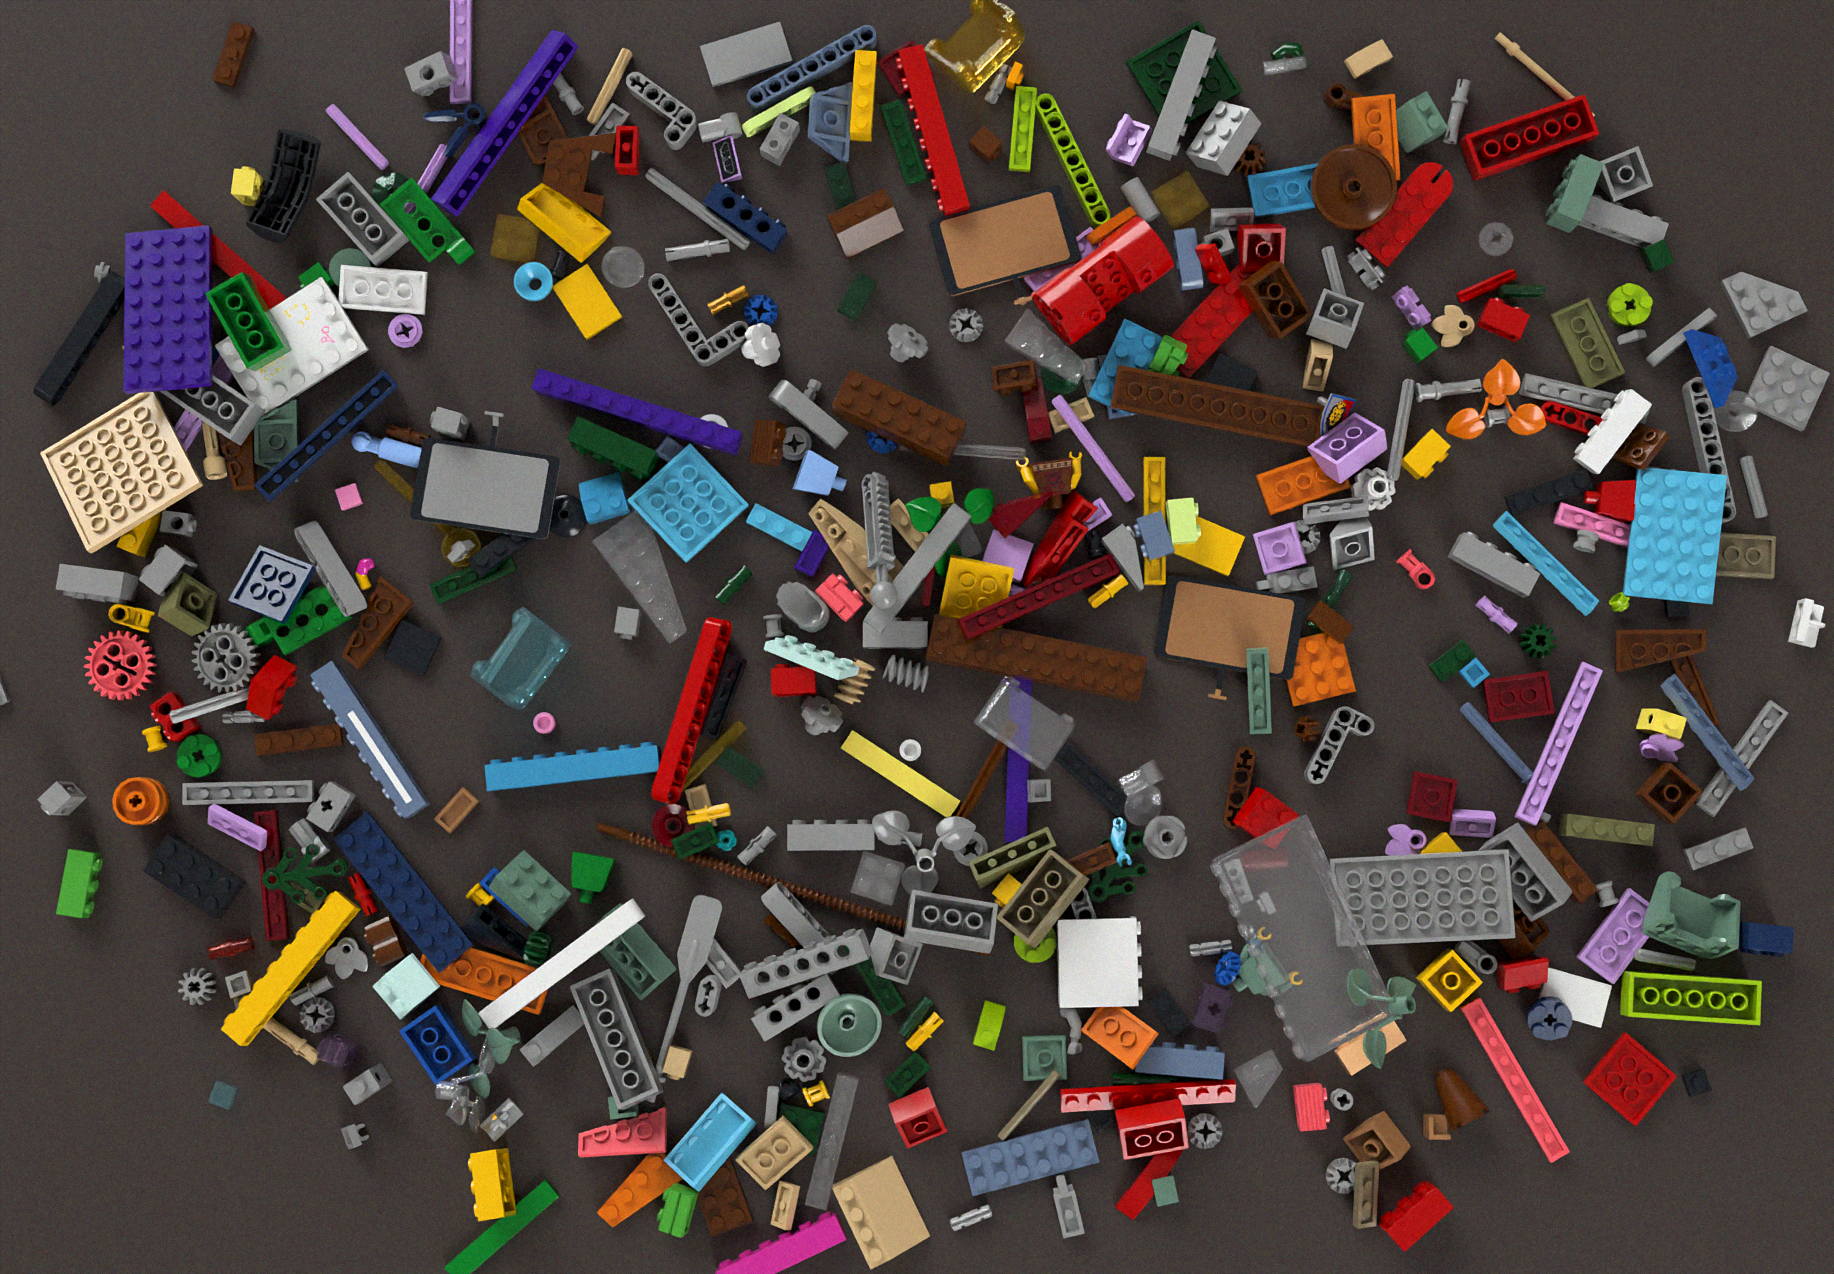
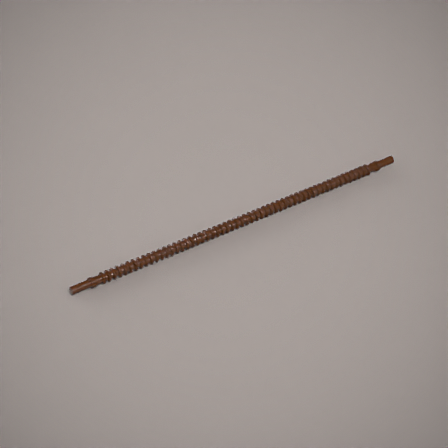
[597,822,989,957]

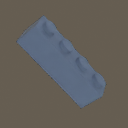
[1133,1041,1225,1080]

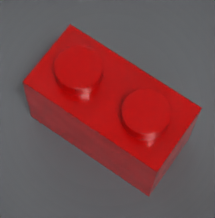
[615,126,641,175]
[1476,298,1530,342]

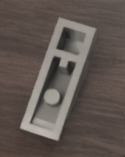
[1100,523,1144,593]
[520,1005,584,1067]

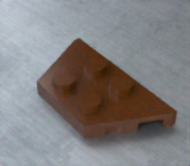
[518,94,568,166]

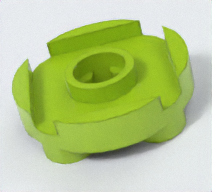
[1607,283,1653,327]
[1014,928,1057,963]

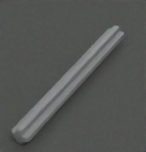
[645,168,750,250]

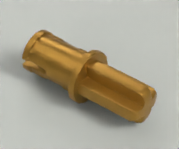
[707,285,749,316]

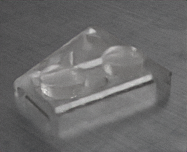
[1233,1049,1283,1108]

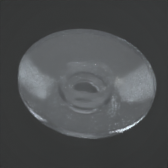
[1713,390,1758,432]
[1124,784,1163,826]

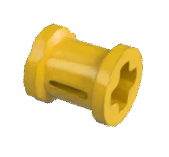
[142,726,167,752]
[466,883,495,907]
[803,1080,830,1107]

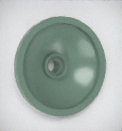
[817,994,882,1057]

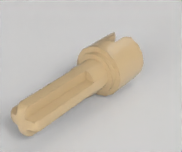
[202,421,227,480]

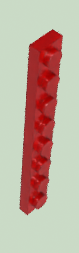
[1060,1079,1236,1112]

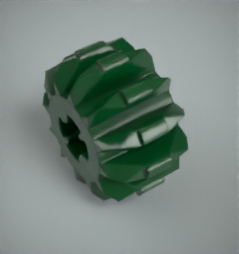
[1519,623,1557,660]
[523,930,554,968]

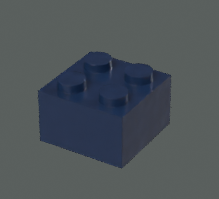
[1739,922,1794,957]

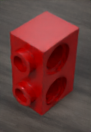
[149,691,201,742]

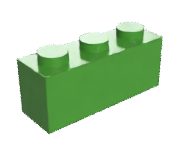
[56,849,103,918]

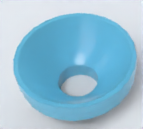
[514,262,553,301]

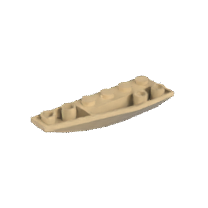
[808,499,919,606]

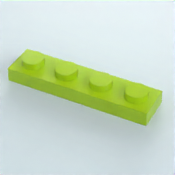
[1009,86,1037,172]

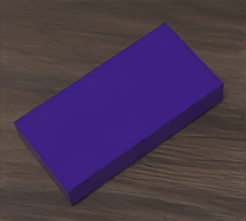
[794,530,829,578]

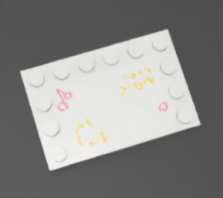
[214,277,369,416]

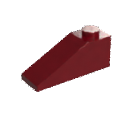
[1022,378,1052,444]
[988,491,1054,538]

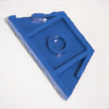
[1683,329,1738,409]

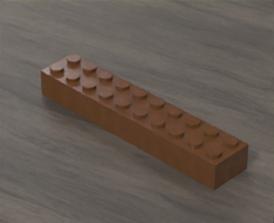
[926,614,1147,703]

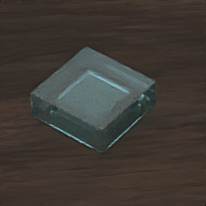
[208,1081,238,1109]

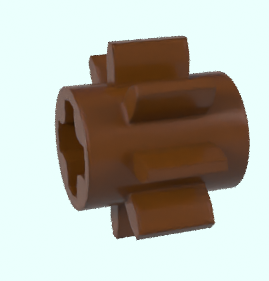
[1294,715,1321,742]

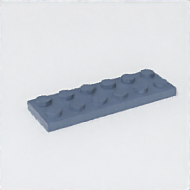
[961,1118,1099,1196]

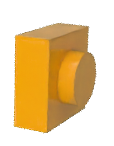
[1006,62,1025,90]

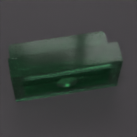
[716,745,764,788]

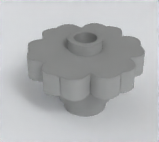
[887,323,928,362]
[801,696,843,735]
[782,1036,827,1082]

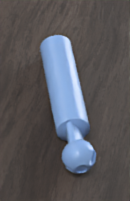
[351,431,421,469]

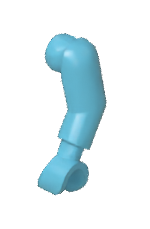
[1111,817,1132,866]

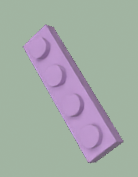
[1024,227,1099,293]

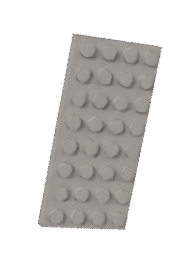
[1330,849,1515,946]

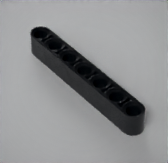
[33,271,125,406]

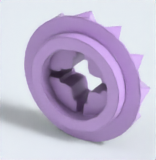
[388,314,423,348]

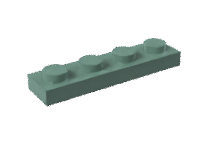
[1246,647,1272,734]

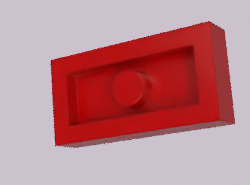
[1195,244,1232,284]

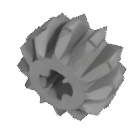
[178,968,217,1005]

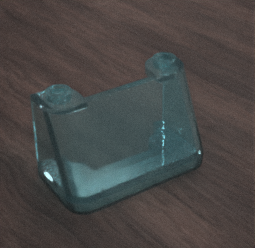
[469,607,572,711]

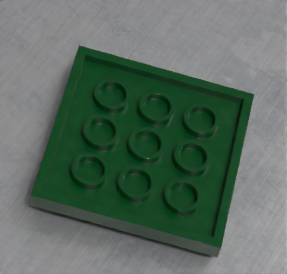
[1126,20,1242,124]

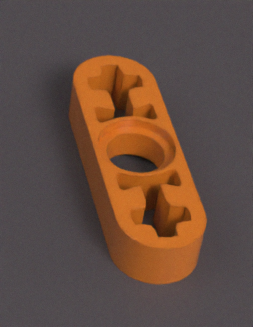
[1086,206,1137,247]

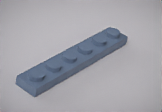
[1661,674,1755,791]

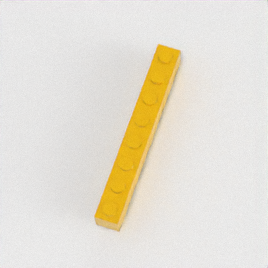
[221,891,361,1046]

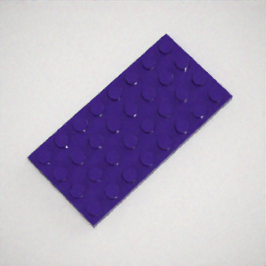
[123,225,212,394]

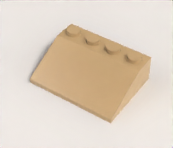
[832,1156,930,1269]

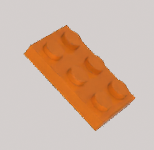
[1081,1006,1159,1069]

